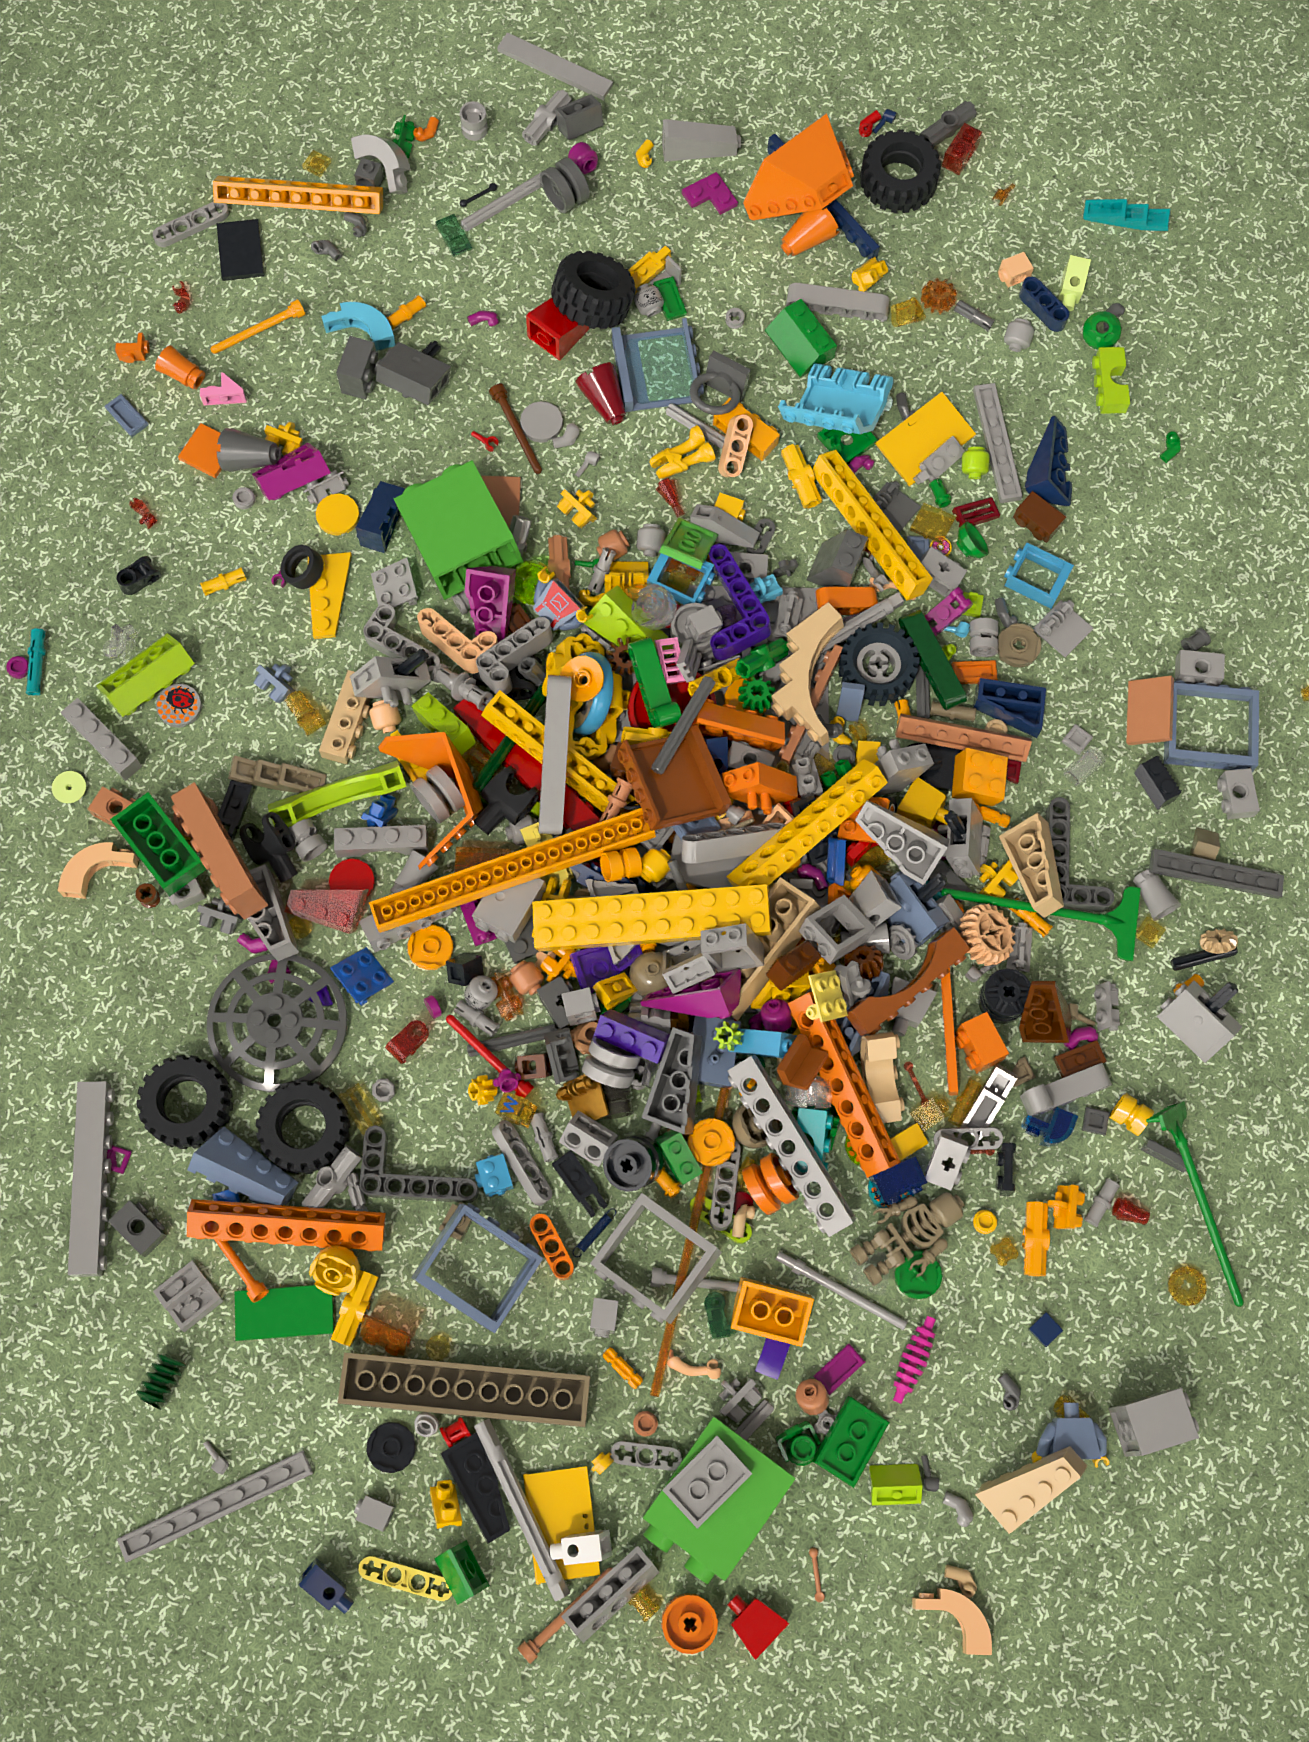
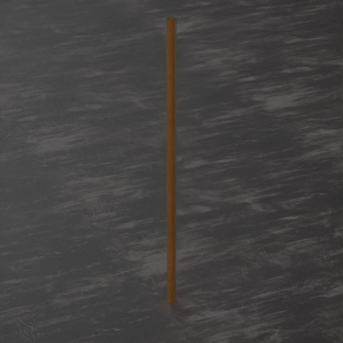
[650,1088,729,1397]

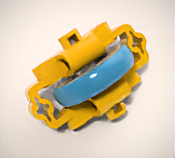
[542,633,630,760]

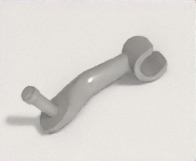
[862,555,890,592]

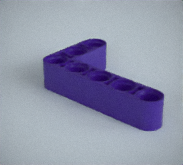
[709,544,772,660]

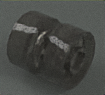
[601,1084,634,1119]

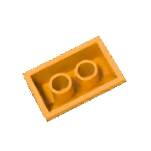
[731,1277,814,1347]

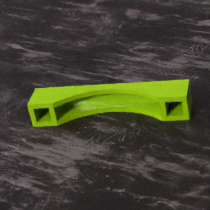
[267,761,407,827]

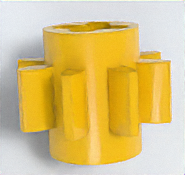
[468,1075,498,1105]

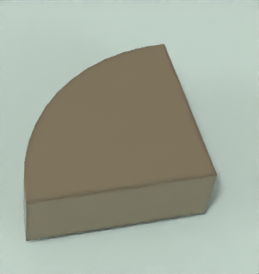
[1012,1057,1036,1088]

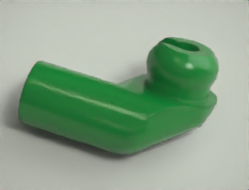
[1160,431,1181,463]

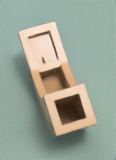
[58,842,139,899]
[912,1588,992,1655]

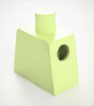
[1058,255,1091,311]

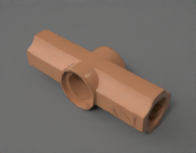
[548,535,571,590]

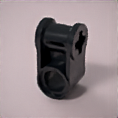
[116,556,162,595]

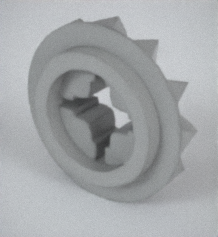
[888,924,919,960]

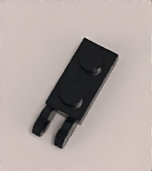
[218,780,254,841]
[551,1150,608,1218]

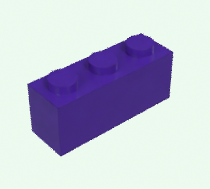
[594,1009,670,1064]

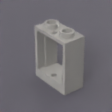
[799,895,875,964]
[700,923,764,972]
[662,940,715,994]

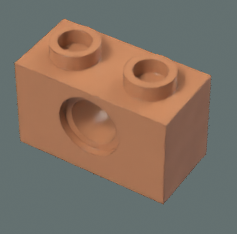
[88,786,136,829]

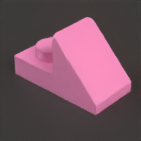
[200,372,247,405]

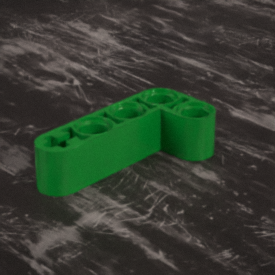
[628,637,681,728]

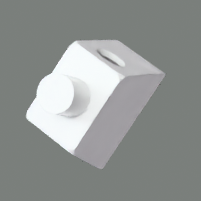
[550,1530,612,1565]

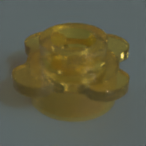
[990,1238,1019,1266]

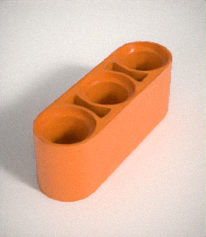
[815,587,878,615]
[530,1213,574,1281]

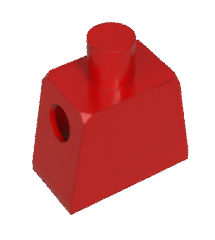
[727,1594,789,1660]

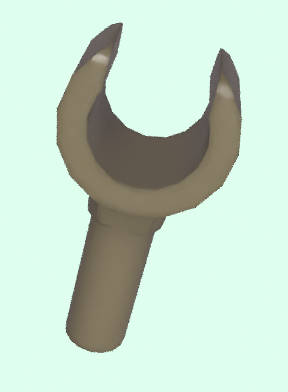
[1068,1003,1095,1027]

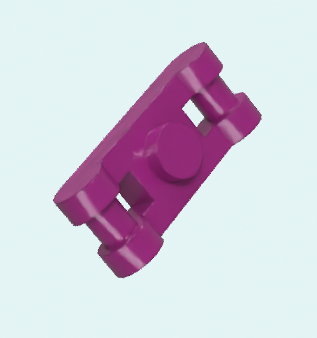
[924,587,973,636]

